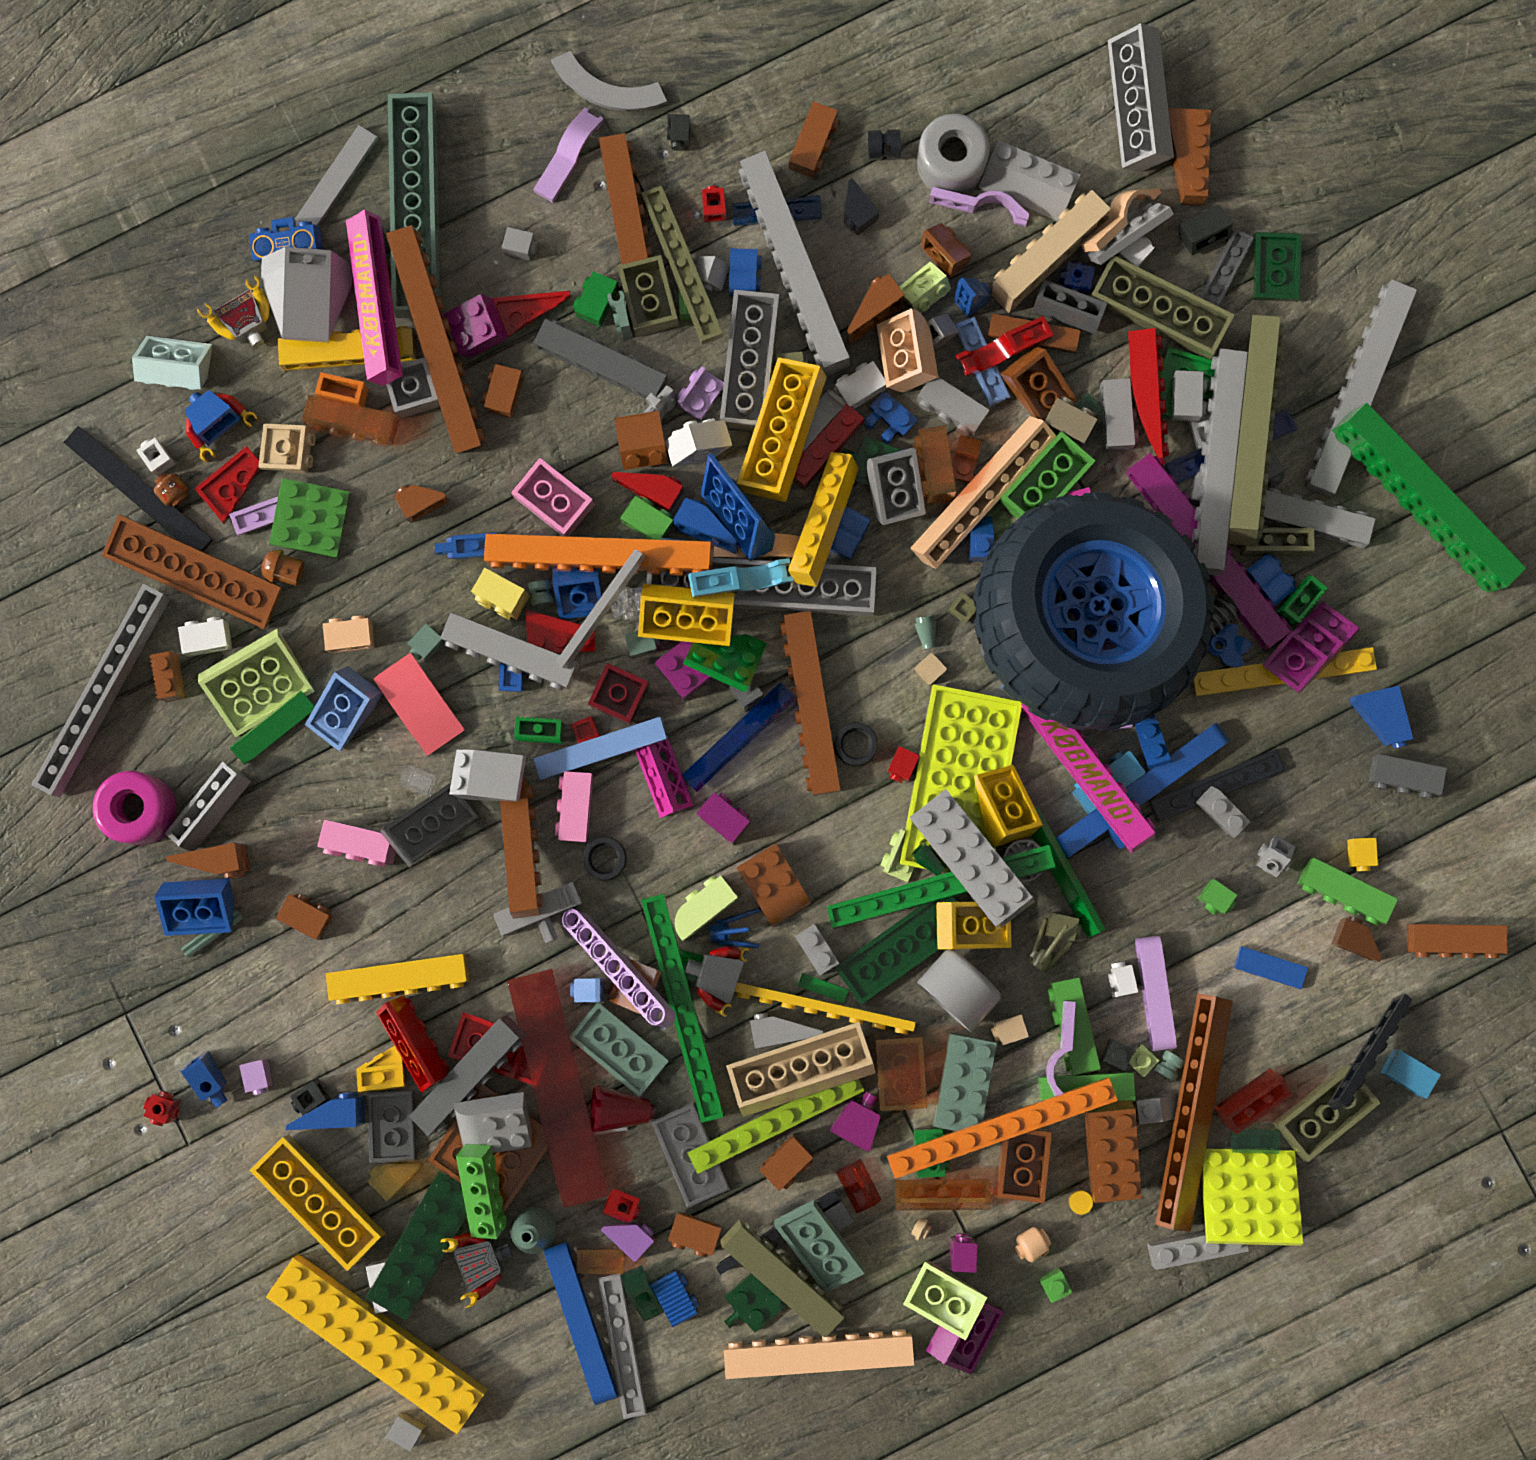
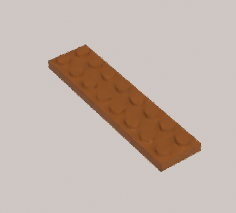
[101,514,283,629]

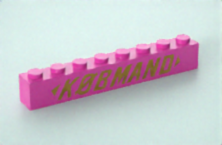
[346,209,403,386]
[1021,704,1156,854]

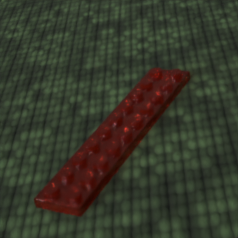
[506,969,609,1208]

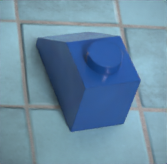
[969,517,994,562]

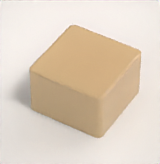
[914,653,947,686]

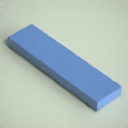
[955,316,1011,407]

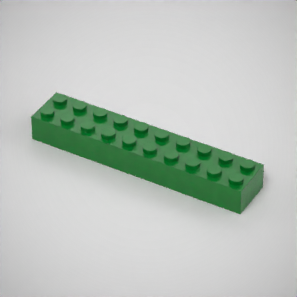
[1332,402,1526,593]

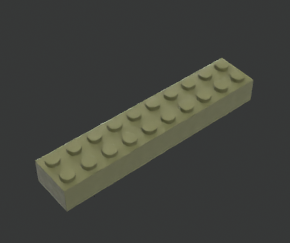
[1228,315,1284,546]

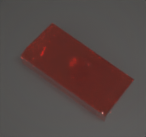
[835,1159,881,1213]

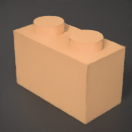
[323,615,375,654]

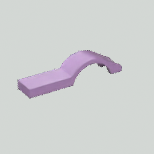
[533,108,604,203]
[929,187,1029,227]
[1046,1001,1076,1096]

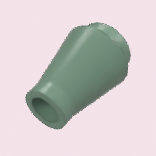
[914,615,936,649]

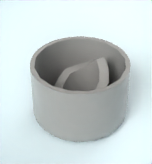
[917,114,990,194]
[917,949,1001,1032]

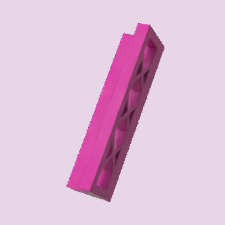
[635,739,693,818]

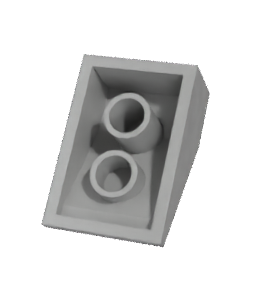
[449,749,526,802]

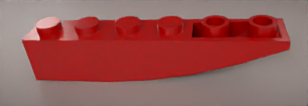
[1128,328,1169,465]

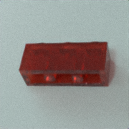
[1214,1068,1293,1135]

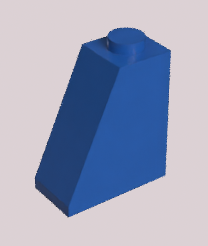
[1349,686,1413,749]

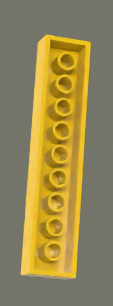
[266,1254,488,1434]

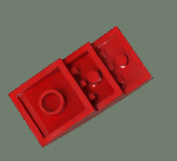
[448,1012,554,1087]

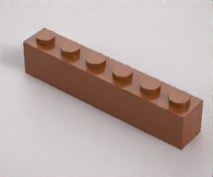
[599,133,652,265]
[500,778,544,919]

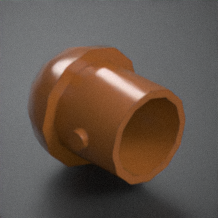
[261,550,304,586]

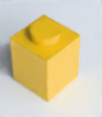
[1347,838,1378,871]

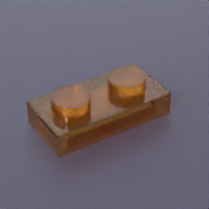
[577,1249,624,1274]

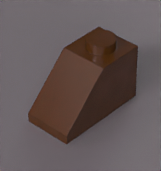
[1331,916,1382,962]

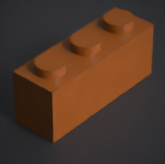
[789,101,840,178]

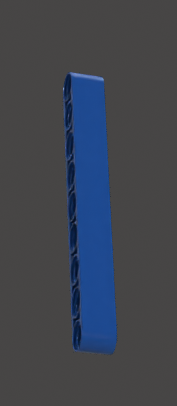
[1056,722,1230,858]

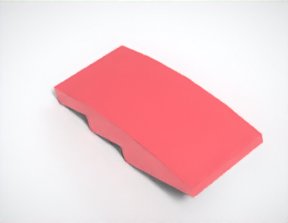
[373,652,465,756]

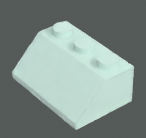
[132,336,212,390]

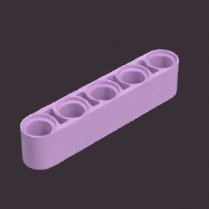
[1135,935,1177,1051]

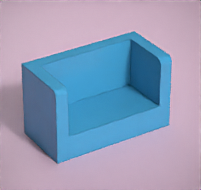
[1380,1049,1441,1099]

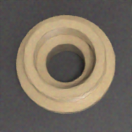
[911,1218,932,1241]

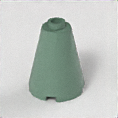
[510,1207,557,1254]

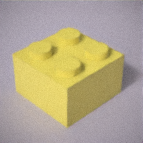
[471,568,530,620]

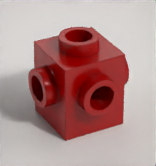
[143,1091,181,1126]

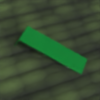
[798,973,849,1003]

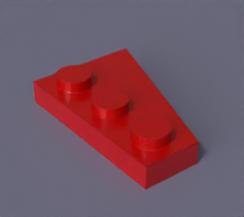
[195,446,260,524]
[526,610,596,654]

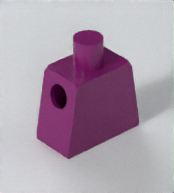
[829,1092,881,1152]

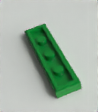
[230,690,315,765]

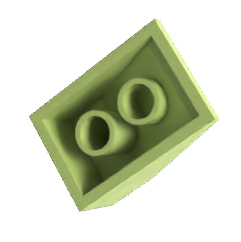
[903,1261,988,1340]

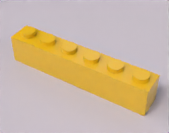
[278,326,417,371]
[788,452,859,587]
[326,954,470,1005]

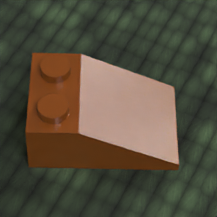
[846,273,905,346]
[1000,346,1079,421]
[166,842,251,879]

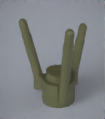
[1029,918,1073,972]

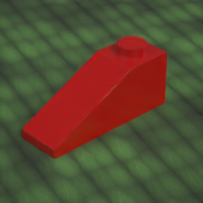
[611,472,684,514]

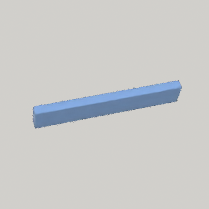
[534,717,668,780]

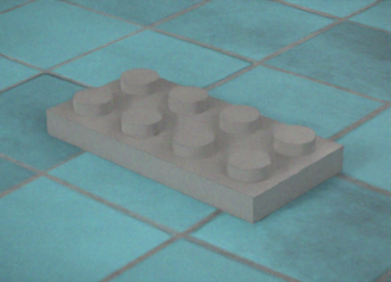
[1078,200,1174,265]

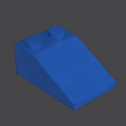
[286,1092,365,1130]

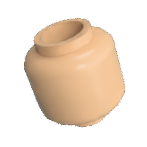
[1015,1227,1051,1263]

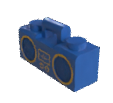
[249,217,323,263]

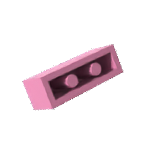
[555,771,594,843]

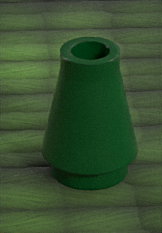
[912,843,946,876]

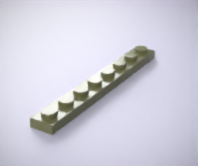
[641,186,723,345]

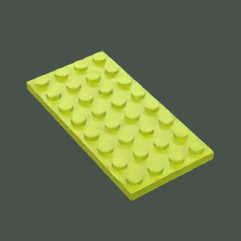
[899,684,1022,873]

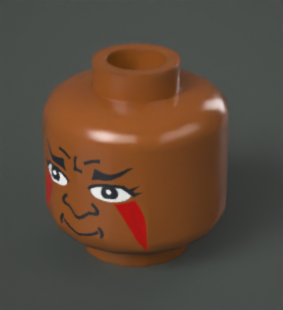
[154,473,188,507]

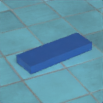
[1234,946,1308,990]

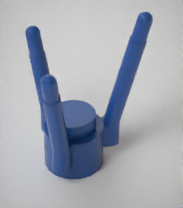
[710,907,761,948]

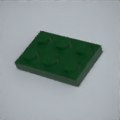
[1253,232,1301,302]

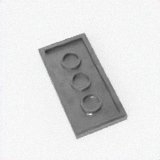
[651,1102,730,1208]

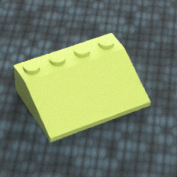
[198,629,315,737]

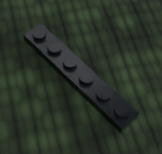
[1328,994,1413,1110]

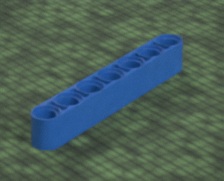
[544,1242,618,1405]

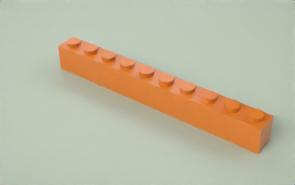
[484,534,714,576]

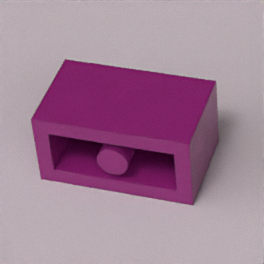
[949,1233,977,1273]

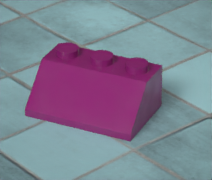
[926,1301,1004,1375]

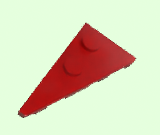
[493,291,571,337]

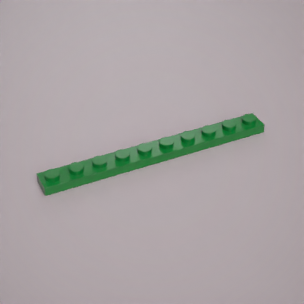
[826,845,1056,929]
[641,893,724,1123]

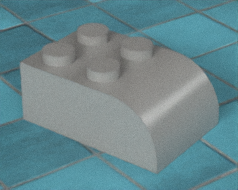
[867,448,926,525]
[454,1092,532,1153]

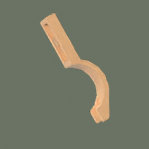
[1081,188,1161,252]
[713,533,800,559]

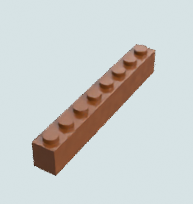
[780,611,840,796]

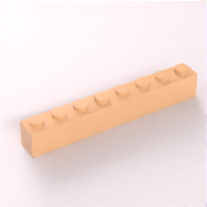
[910,416,1056,569]
[724,1329,914,1379]

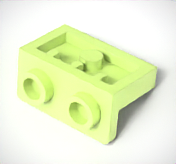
[899,262,951,313]
[881,829,914,882]

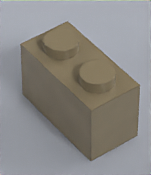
[1045,397,1097,444]

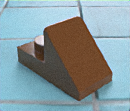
[949,435,981,483]

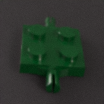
[842,436,902,487]
[724,1273,787,1333]

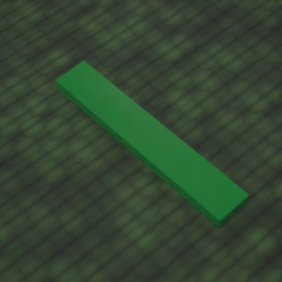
[1032,807,1105,938]

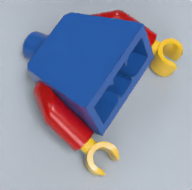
[185,391,258,462]

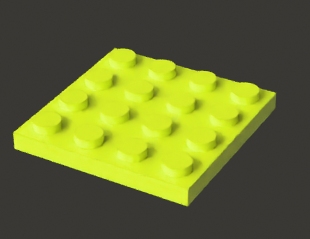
[1202,1149,1303,1246]

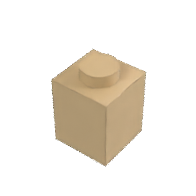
[991,1014,1029,1045]

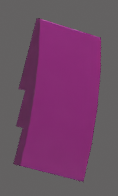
[1262,601,1359,693]

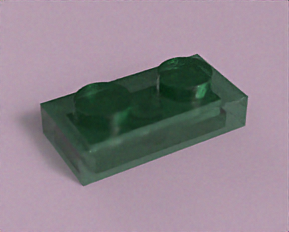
[1231,1128,1279,1154]

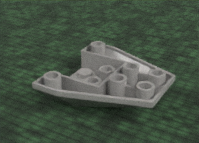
[261,247,353,342]

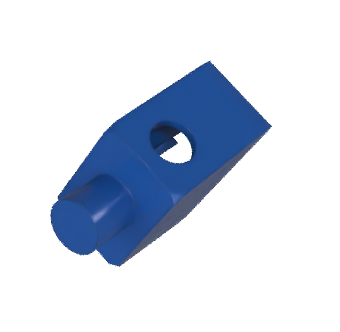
[180,1051,228,1108]

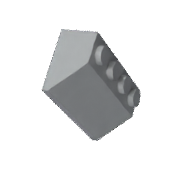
[978,140,1080,222]

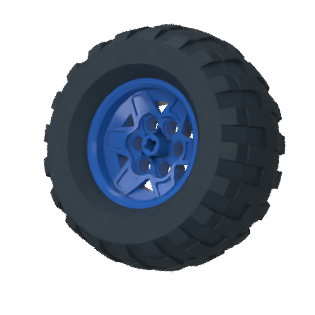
[974,492,1214,731]

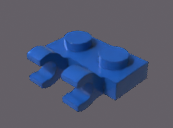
[864,390,918,445]

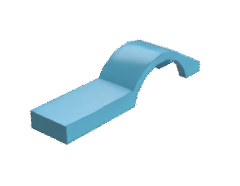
[688,558,794,598]

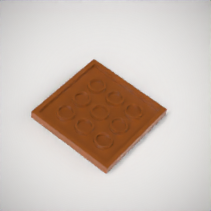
[427,1084,557,1213]

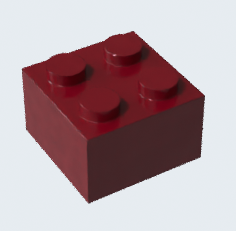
[588,663,650,725]

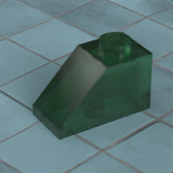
[621,1265,664,1322]

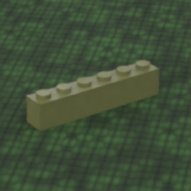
[720,1219,844,1338]

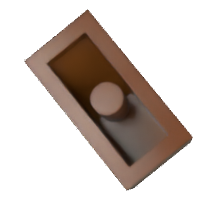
[393,485,449,523]

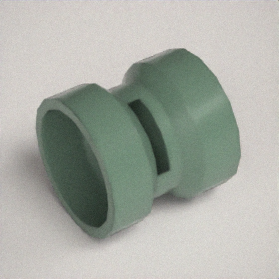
[528,580,554,607]
[1154,1050,1185,1082]

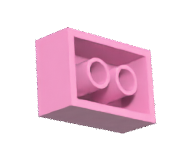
[511,458,595,537]
[317,820,396,868]

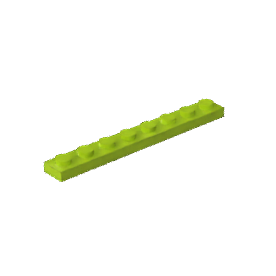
[687,1079,864,1174]

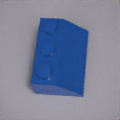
[154,879,234,936]

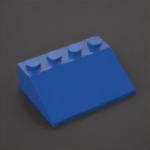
[701,453,775,561]

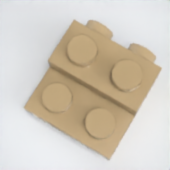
[258,424,316,474]

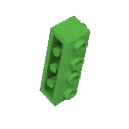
[456,1144,507,1239]

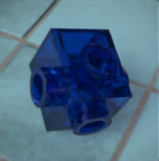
[1059,261,1095,296]

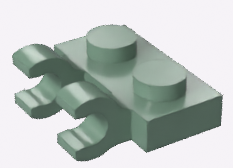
[607,291,633,340]

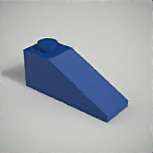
[954,277,991,318]
[673,498,738,554]

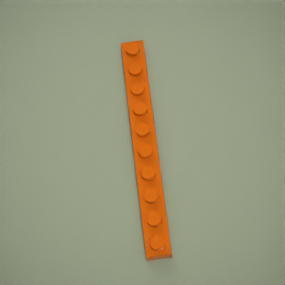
[887,1077,1118,1179]

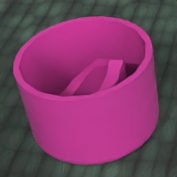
[93,771,177,845]

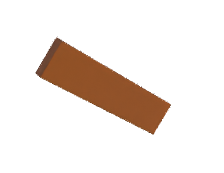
[988,313,1080,354]

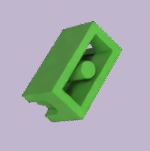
[620,496,674,540]

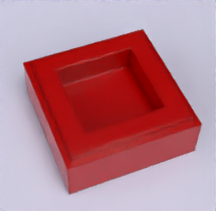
[571,716,600,744]

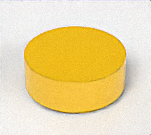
[1069,1190,1093,1215]

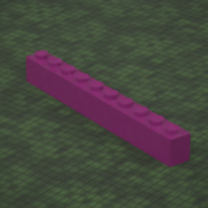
[1125,453,1291,651]

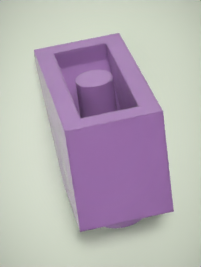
[601,1222,655,1262]

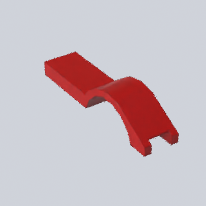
[955,315,1054,376]

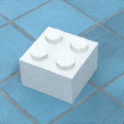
[665,418,733,466]

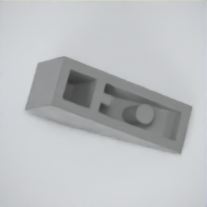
[750,1012,823,1048]

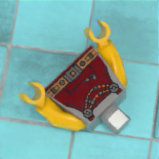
[197,275,270,348]

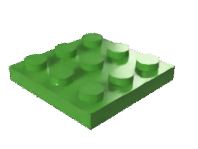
[269,478,349,558]

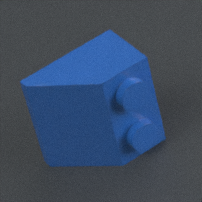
[553,567,602,619]

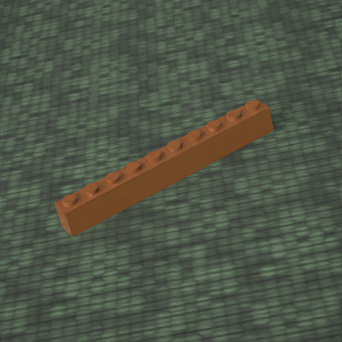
[386,225,485,454]
[1155,993,1233,1232]

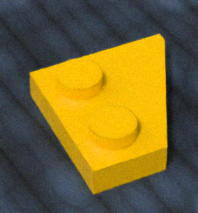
[356,1046,406,1093]

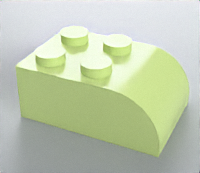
[675,875,739,941]

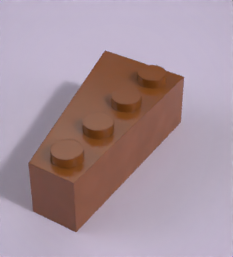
[1168,108,1211,206]

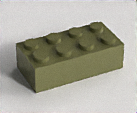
[1272,1065,1381,1162]

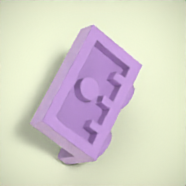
[677,366,724,422]

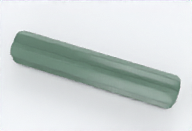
[182,909,243,957]

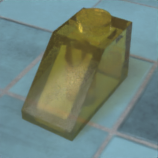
[367,1162,423,1201]

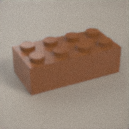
[1085,1100,1142,1203]

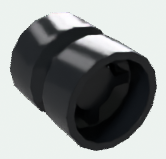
[868,129,901,160]

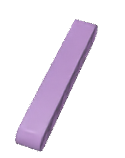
[562,909,675,1028]

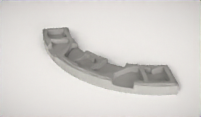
[551,51,667,112]

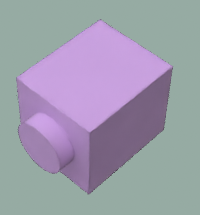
[239,1059,273,1095]

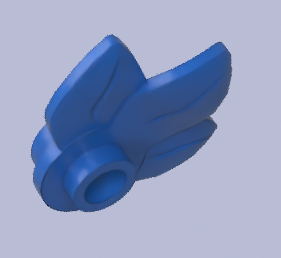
[1208,624,1253,668]

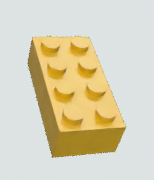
[638,584,735,646]

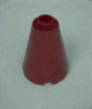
[590,1085,654,1132]

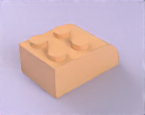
[877,308,938,393]

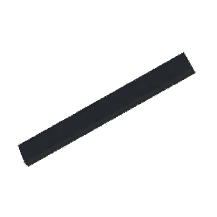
[63,426,213,551]

